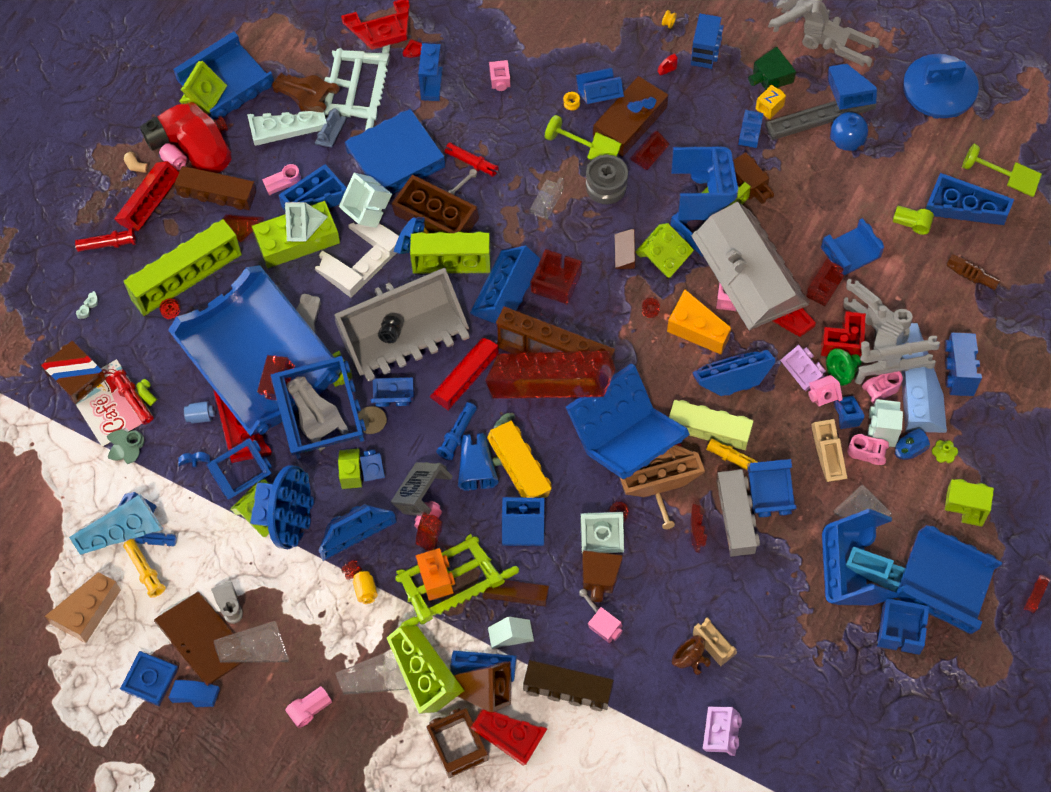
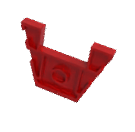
[341,0,410,50]

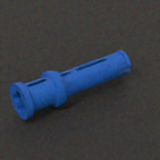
[436,402,477,460]

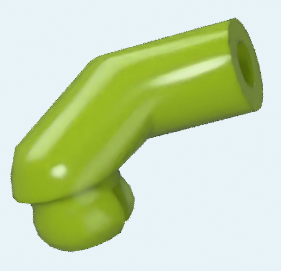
[136,379,158,407]

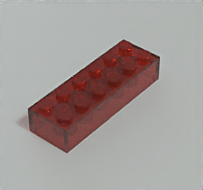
[485,351,616,399]

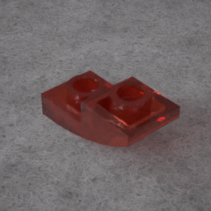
[690,504,708,553]
[415,512,442,551]

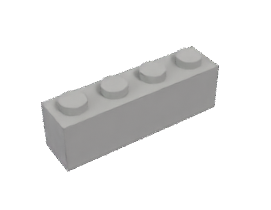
[716,470,760,557]

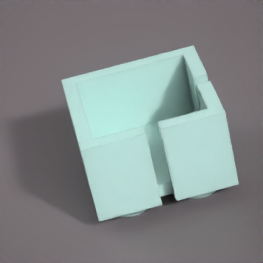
[339,173,392,228]

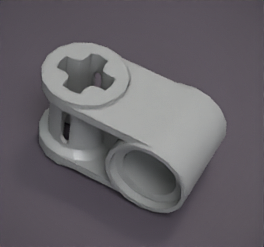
[211,580,243,624]

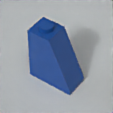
[828,64,877,110]

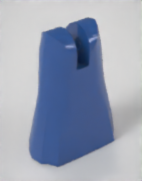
[458,433,499,491]

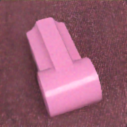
[262,164,302,195]
[285,686,332,728]

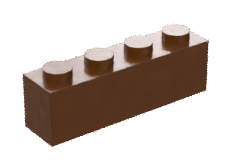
[174,166,257,210]

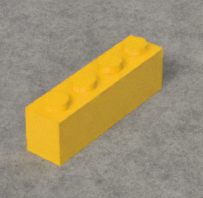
[487,420,552,498]

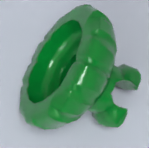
[826,348,862,386]

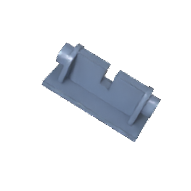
[315,108,346,147]

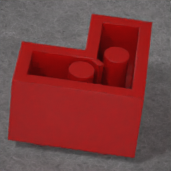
[821,312,866,357]

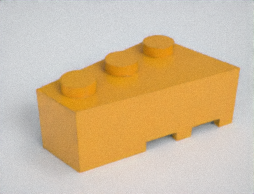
[667,290,731,354]

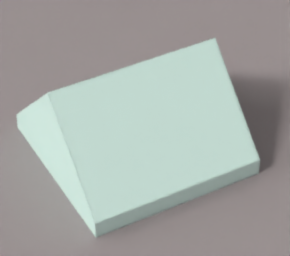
[581,512,624,553]

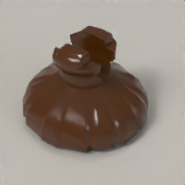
[671,635,711,675]

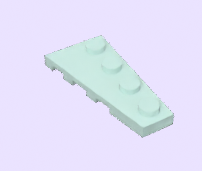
[247,111,327,146]

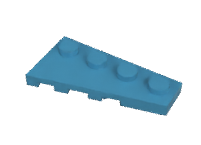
[69,494,163,555]

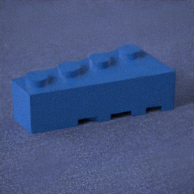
[926,173,1014,225]

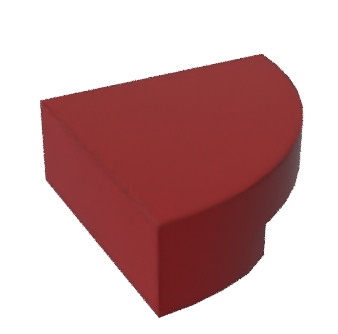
[402,39,422,58]
[657,53,678,76]

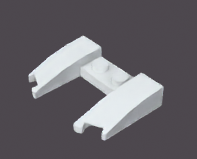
[315,223,399,298]

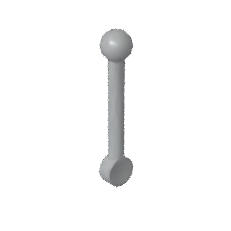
[448,169,477,195]
[579,589,599,613]

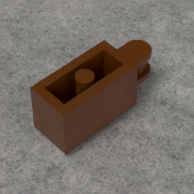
[733,152,774,204]

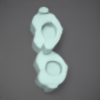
[76,291,98,319]

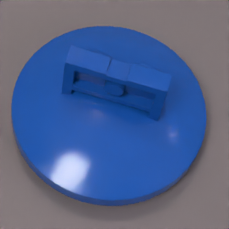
[903,54,979,119]
[250,465,314,550]

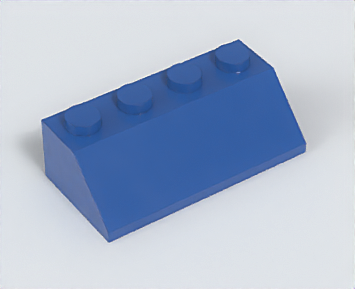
[470,246,541,324]

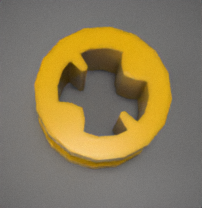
[662,10,677,29]
[563,92,580,110]

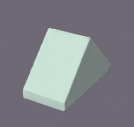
[488,617,534,649]

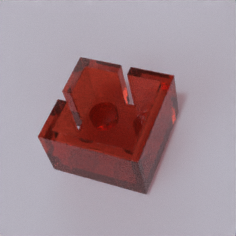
[531,249,582,305]

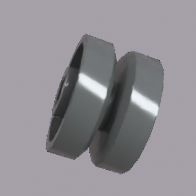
[586,154,628,204]

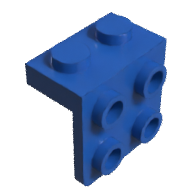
[371,378,414,407]

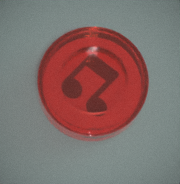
[159,299,180,319]

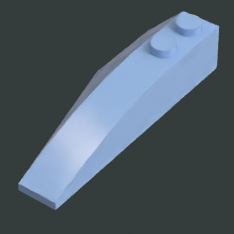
[900,323,947,433]

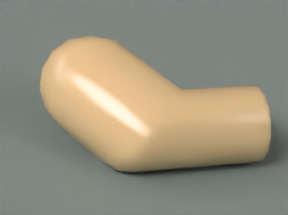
[124,152,149,173]

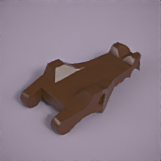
[272,72,340,113]

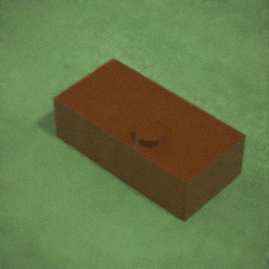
[593,76,668,157]
[392,175,479,233]

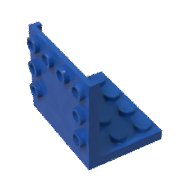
[566,364,690,480]

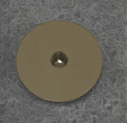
[358,406,387,434]

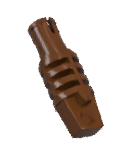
[947,254,1001,291]

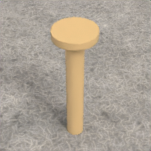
[655,493,675,529]

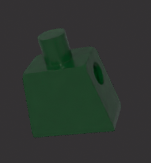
[748,47,796,90]

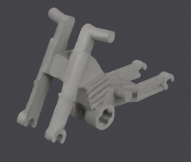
[768,0,880,67]
[843,279,940,384]

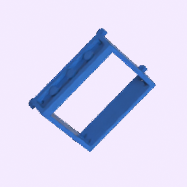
[271,356,366,459]

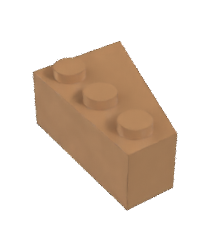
[45,572,121,643]

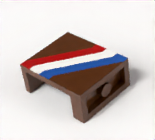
[41,341,106,405]

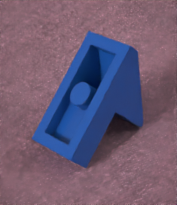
[834,396,864,429]

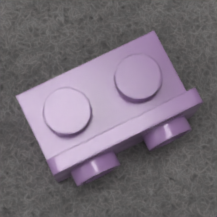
[780,345,826,391]
[703,707,742,756]

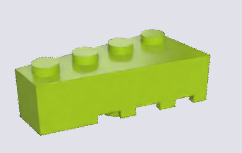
[387,626,464,714]

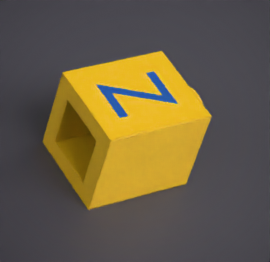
[756,85,786,119]

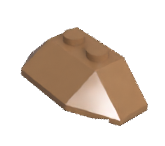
[620,445,705,497]

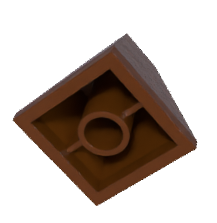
[453,661,511,712]

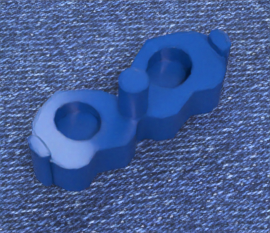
[627,97,656,113]
[178,452,210,467]

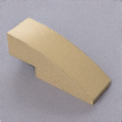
[811,419,847,482]

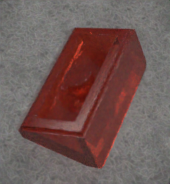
[630,131,670,170]

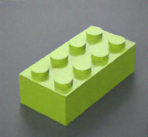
[252,201,340,269]
[410,232,490,274]

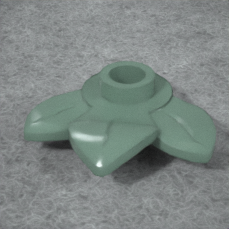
[107,429,144,464]

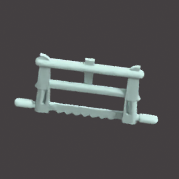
[324,45,391,130]

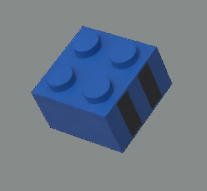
[691,13,724,69]

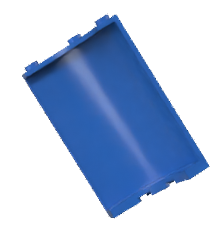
[168,265,341,436]

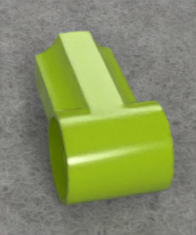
[893,206,934,235]

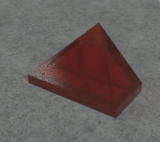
[222,214,264,243]

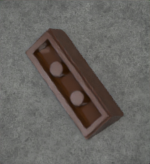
[483,578,549,607]

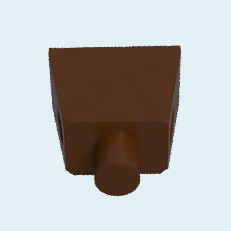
[582,550,623,602]

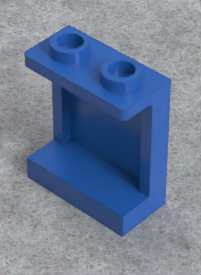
[747,459,797,518]

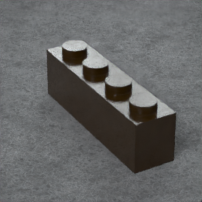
[523,660,614,711]

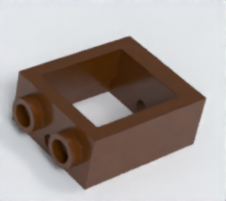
[426,708,489,779]

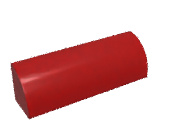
[114,161,179,231]
[430,338,499,411]

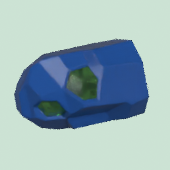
[895,428,930,460]

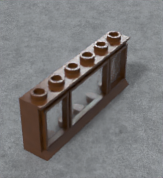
[496,307,615,386]

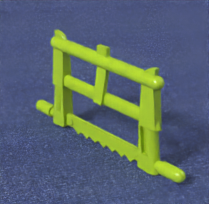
[395,534,519,627]

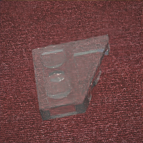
[833,484,892,529]

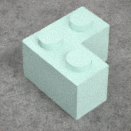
[868,399,903,447]

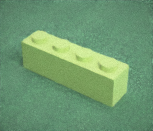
[669,400,753,451]

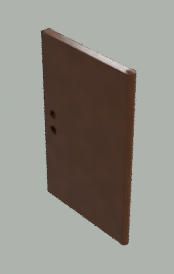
[154,591,253,686]

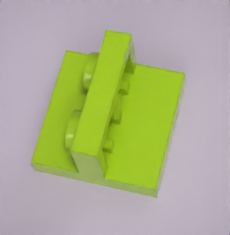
[179,61,227,114]

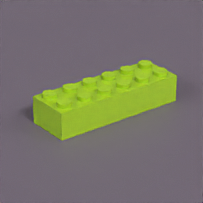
[123,219,242,316]

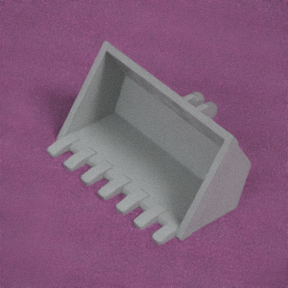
[691,202,810,330]

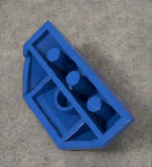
[692,350,775,396]
[319,504,396,561]

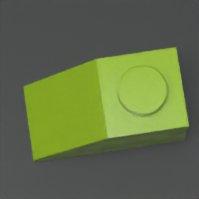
[338,449,362,489]

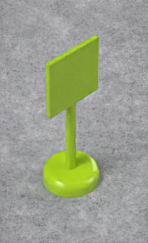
[545,115,622,160]
[962,144,1042,197]

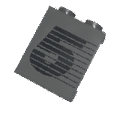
[391,462,453,517]

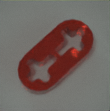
[1024,574,1050,613]

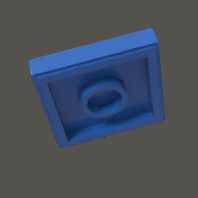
[120,651,179,706]

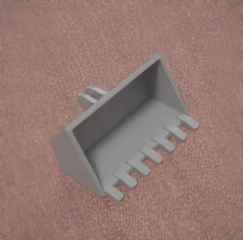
[334,268,470,381]

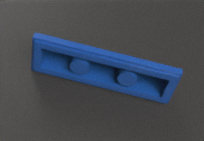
[450,651,517,682]

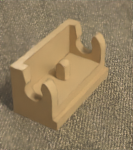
[693,617,737,666]

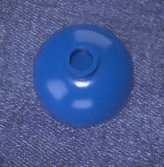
[830,112,868,151]

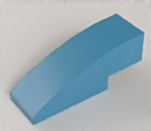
[846,547,905,592]

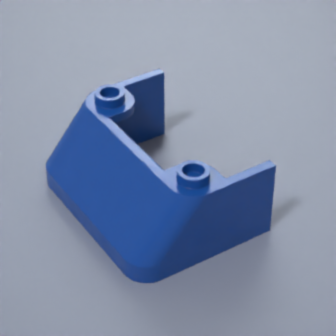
[671,147,738,220]
[822,509,897,605]

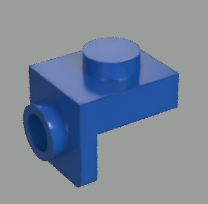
[360,449,385,481]

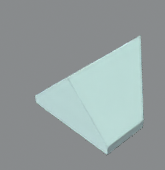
[285,202,327,241]

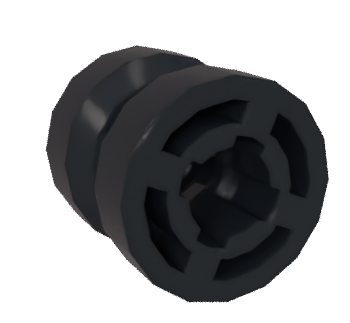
[378,316,402,344]

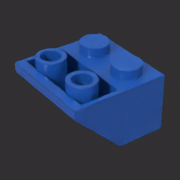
[502,497,544,546]

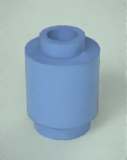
[184,401,215,424]

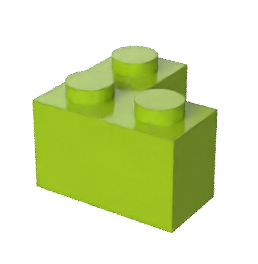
[945,479,994,527]

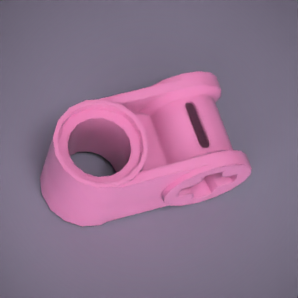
[862,371,903,404]
[847,434,889,465]

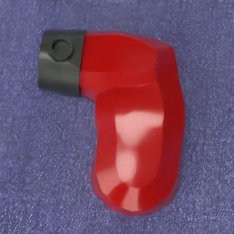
[140,102,231,173]

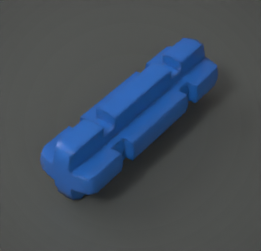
[135,532,177,546]

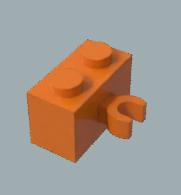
[415,548,455,601]

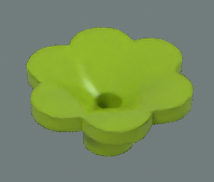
[932,440,958,463]

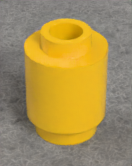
[353,571,378,604]

